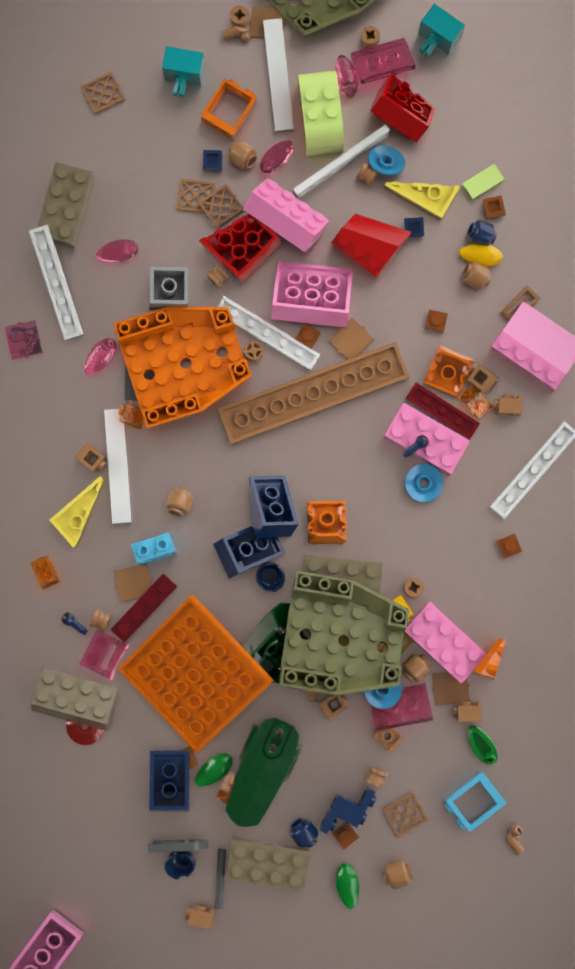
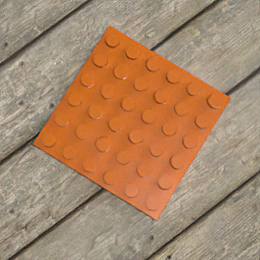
[118,594,274,753]

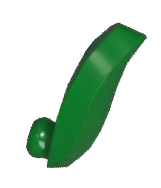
[467,725,498,765]
[195,754,233,787]
[336,863,359,909]

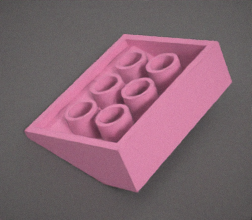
[271,261,353,328]
[490,301,575,391]

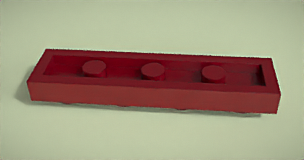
[405,382,480,440]
[110,573,177,643]

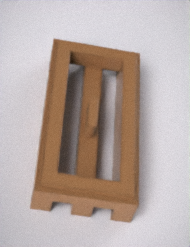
[500,286,540,321]

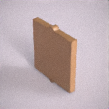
[249,7,286,38]
[329,318,374,360]
[114,564,153,602]
[432,672,470,706]

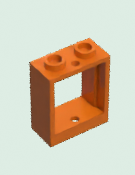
[201,78,257,140]

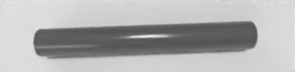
[215,849,226,909]

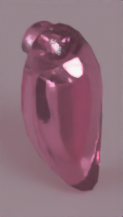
[335,55,358,97]
[260,140,294,173]
[96,239,138,262]
[84,338,116,375]

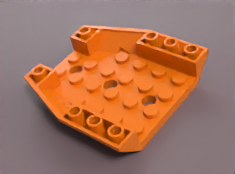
[113,306,252,429]

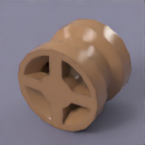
[230,6,249,27]
[361,26,380,49]
[356,162,378,186]
[206,264,229,288]
[244,341,263,362]
[404,578,424,598]
[90,608,112,632]
[364,766,388,788]

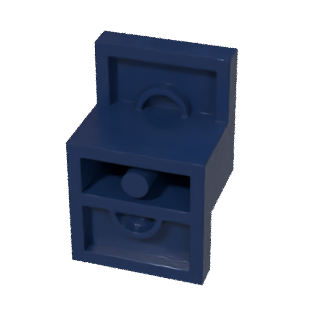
[319,786,377,834]

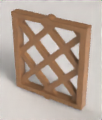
[81,72,125,114]
[177,179,215,213]
[198,184,243,228]
[382,792,428,837]

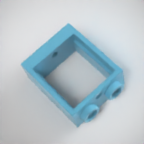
[131,533,177,565]
[444,771,507,832]

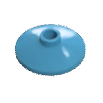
[368,146,405,176]
[405,464,443,502]
[364,682,402,709]

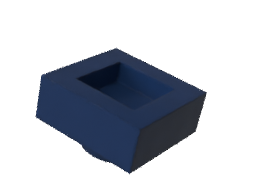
[203,150,222,171]
[404,217,425,237]

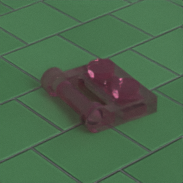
[80,629,128,679]

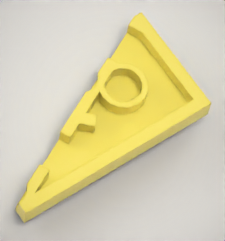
[384,181,460,219]
[50,476,104,548]

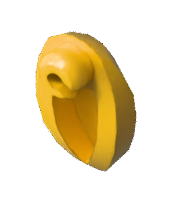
[459,244,503,267]

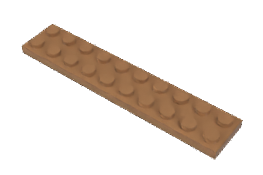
[217,342,409,445]

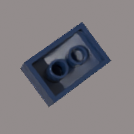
[249,476,299,538]
[213,526,285,579]
[149,751,190,812]

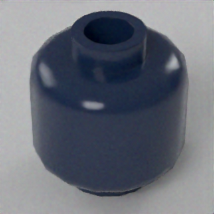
[467,220,497,246]
[290,818,319,848]

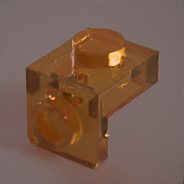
[460,386,493,419]
[118,400,144,429]
[30,556,60,590]
[217,770,236,803]

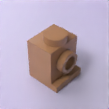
[468,364,501,393]
[494,395,523,416]
[75,443,106,473]
[318,695,349,720]
[453,701,482,721]
[373,722,404,753]
[185,905,215,929]

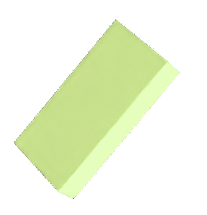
[462,164,504,200]

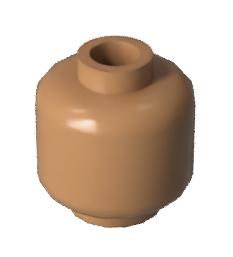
[229,141,257,169]
[462,262,491,290]
[166,487,193,517]
[402,654,431,683]
[383,861,413,889]

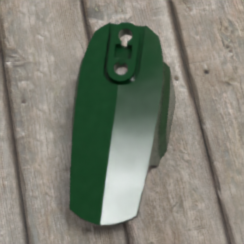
[243,602,308,684]
[225,718,304,827]

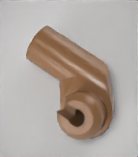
[222,25,250,41]
[507,825,525,855]

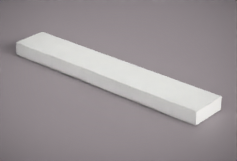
[263,18,294,132]
[293,125,389,199]
[29,225,83,340]
[217,296,321,371]
[104,408,132,524]
[489,421,575,520]

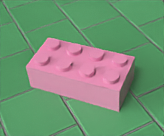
[243,178,329,252]
[383,403,470,476]
[404,602,486,684]
[9,909,84,969]

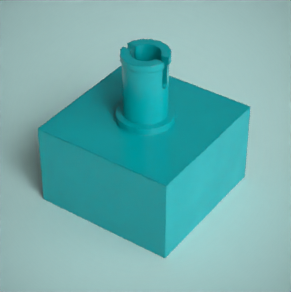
[418,3,465,57]
[162,46,205,97]

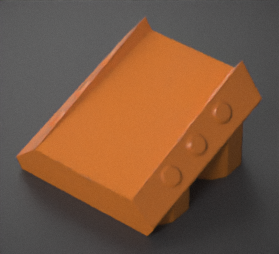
[424,346,474,397]
[307,501,347,545]
[473,639,506,679]

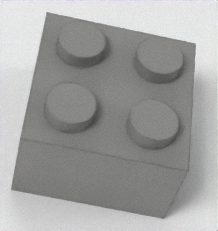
[149,266,188,310]

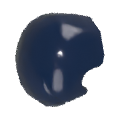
[256,562,285,592]
[164,851,196,880]

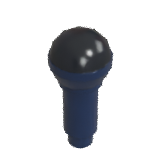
[403,435,429,458]
[61,612,88,635]

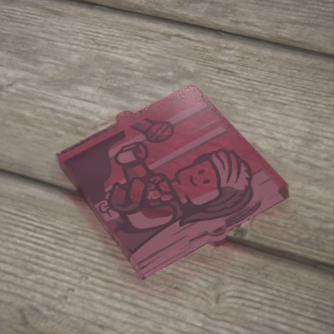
[5,320,43,360]

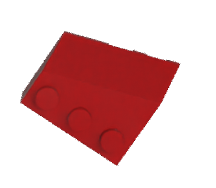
[370,69,435,143]
[331,213,412,278]
[199,214,281,283]

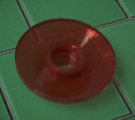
[66,720,104,745]

